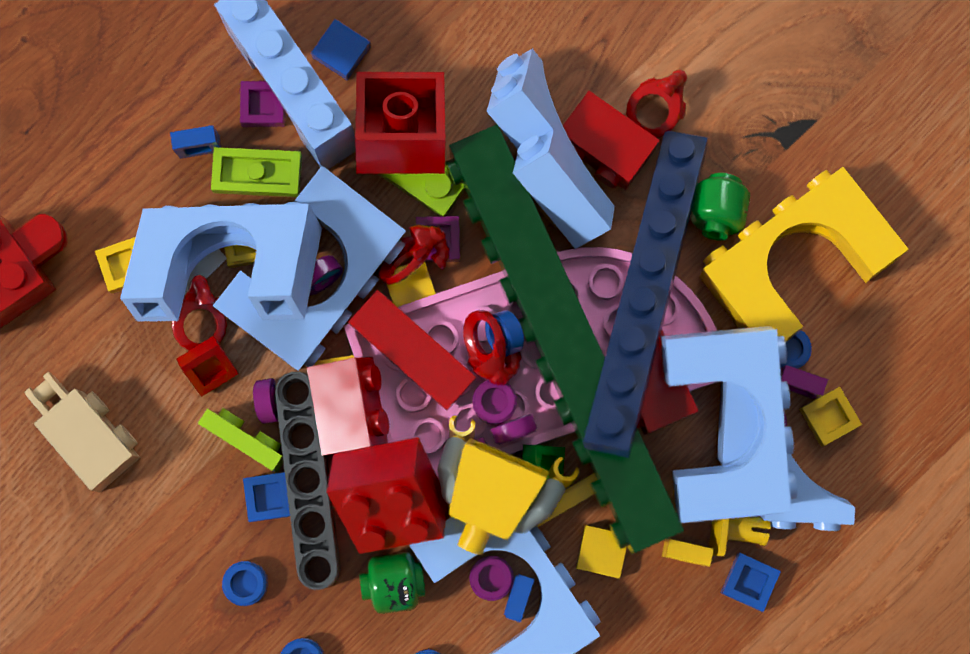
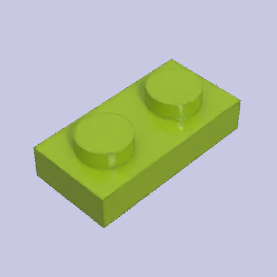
[211,147,302,197]
[378,166,465,217]
[197,408,284,473]

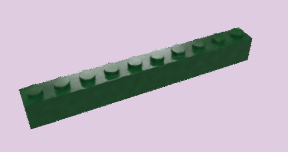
[445,124,684,554]

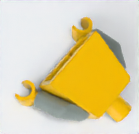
[438,415,579,555]

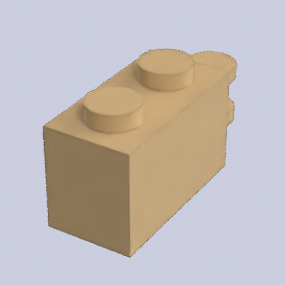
[24,371,141,492]

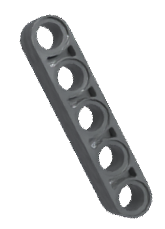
[275,372,341,590]

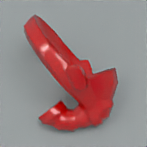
[626,69,687,138]
[379,224,450,285]
[171,275,227,351]
[463,310,522,385]

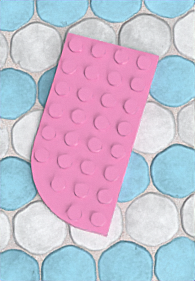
[344,247,719,479]

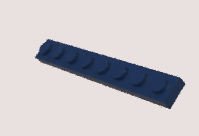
[583,131,708,458]

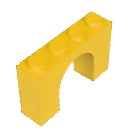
[700,167,909,343]

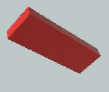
[348,289,477,411]

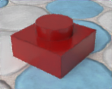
[176,336,239,397]

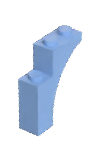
[487,48,615,249]
[717,381,855,531]

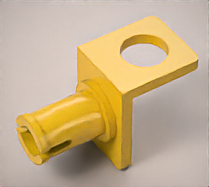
[673,490,771,557]

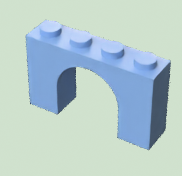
[214,0,356,169]
[213,166,406,371]
[120,202,322,322]
[661,326,797,523]
[410,517,601,654]

